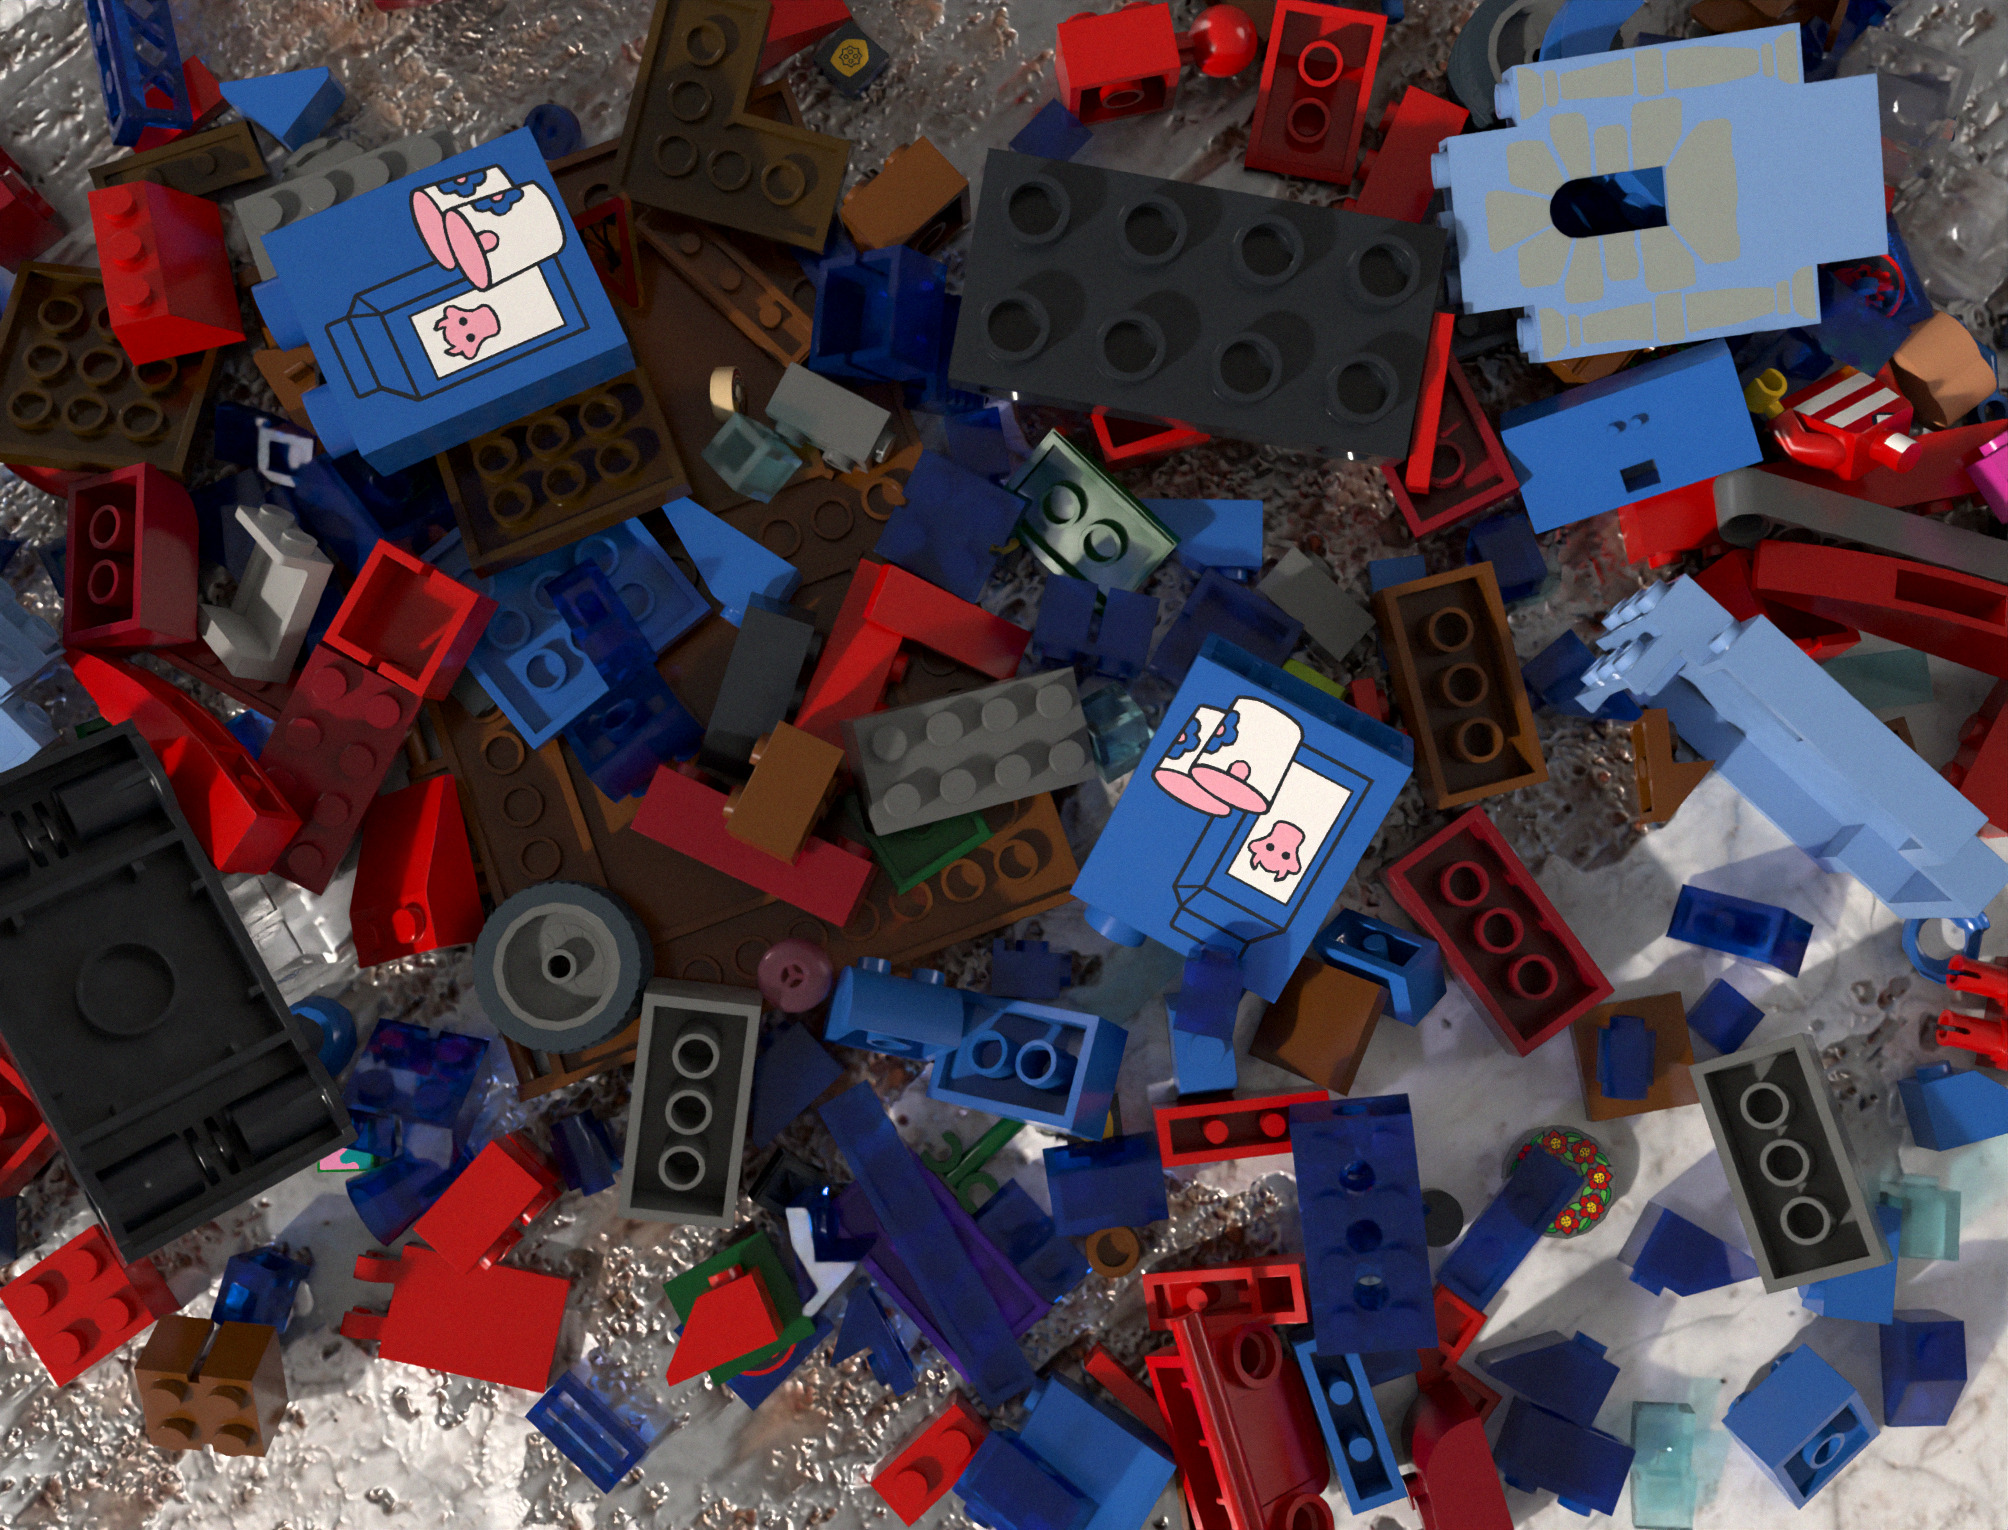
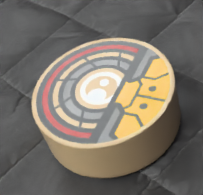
[710,366,745,423]

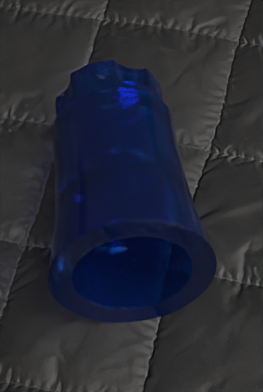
[345,1127,476,1247]

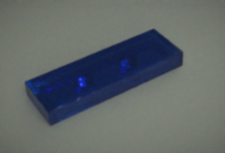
[1434,1141,1585,1312]

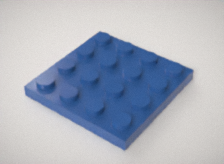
[420,517,714,752]

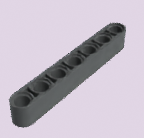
[1713,467,2008,586]

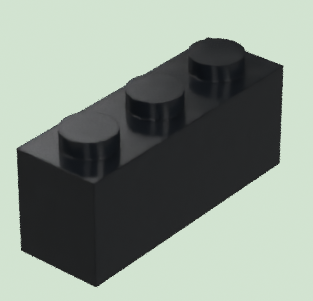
[697,591,824,780]

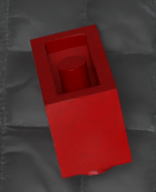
[665,1263,785,1387]

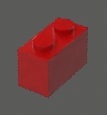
[870,1389,995,1527]

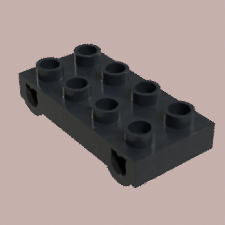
[947,148,1448,467]
[0,718,360,1268]

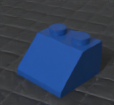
[1721,1343,1881,1510]

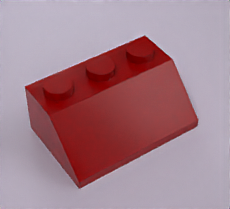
[87,180,246,366]

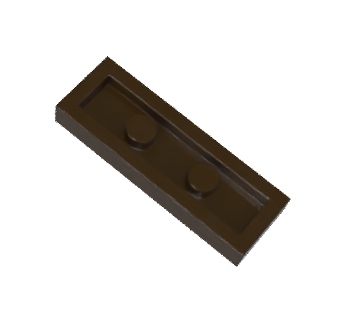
[88,120,271,197]

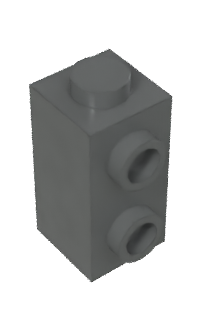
[765,361,897,474]
[1251,546,1377,669]

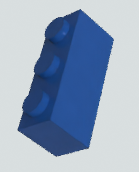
[1285,1315,1408,1516]

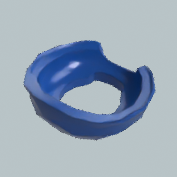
[1902,911,1991,984]
[289,996,357,1078]

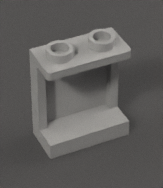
[197,504,334,684]

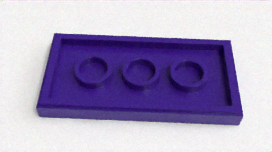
[818,1137,1052,1384]

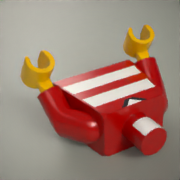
[1743,317,1922,481]

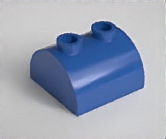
[821,957,964,1063]

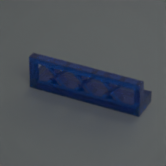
[83,0,194,147]

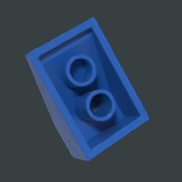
[925,989,1129,1142]

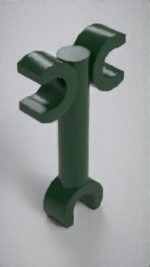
[920,1118,1028,1214]

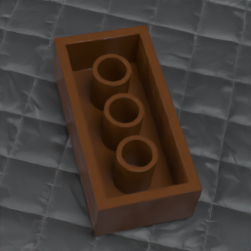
[1368,560,1550,810]

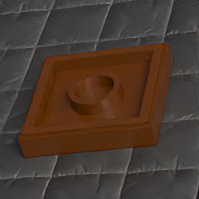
[1248,956,1391,1097]
[1568,991,1701,1122]

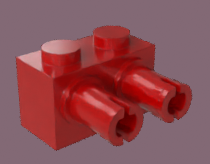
[1935,954,2008,1073]

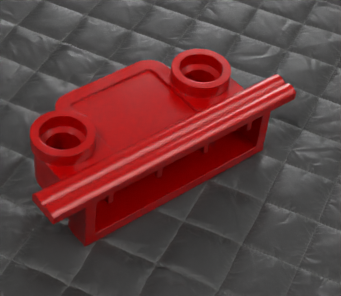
[1144,1309,1335,1530]

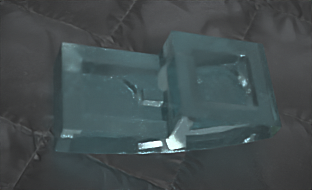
[1630,1401,1698,1530]

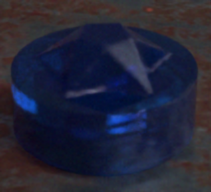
[523,104,581,160]

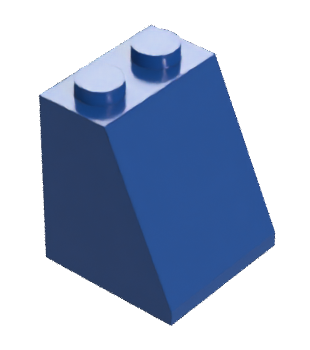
[990,1367,1177,1530]

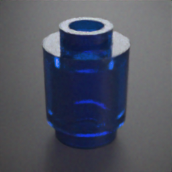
[1595,1015,1656,1100]
[549,1108,622,1198]

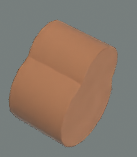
[1877,309,1997,432]

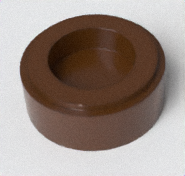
[1084,1218,1141,1278]

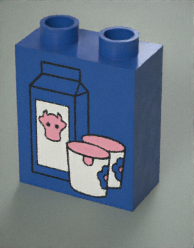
[251,125,636,477]
[1069,631,1414,1004]

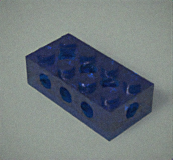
[1289,1093,1439,1356]

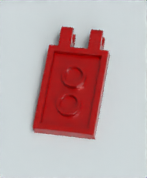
[339,1242,574,1394]

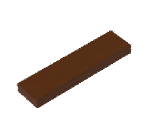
[631,208,831,370]

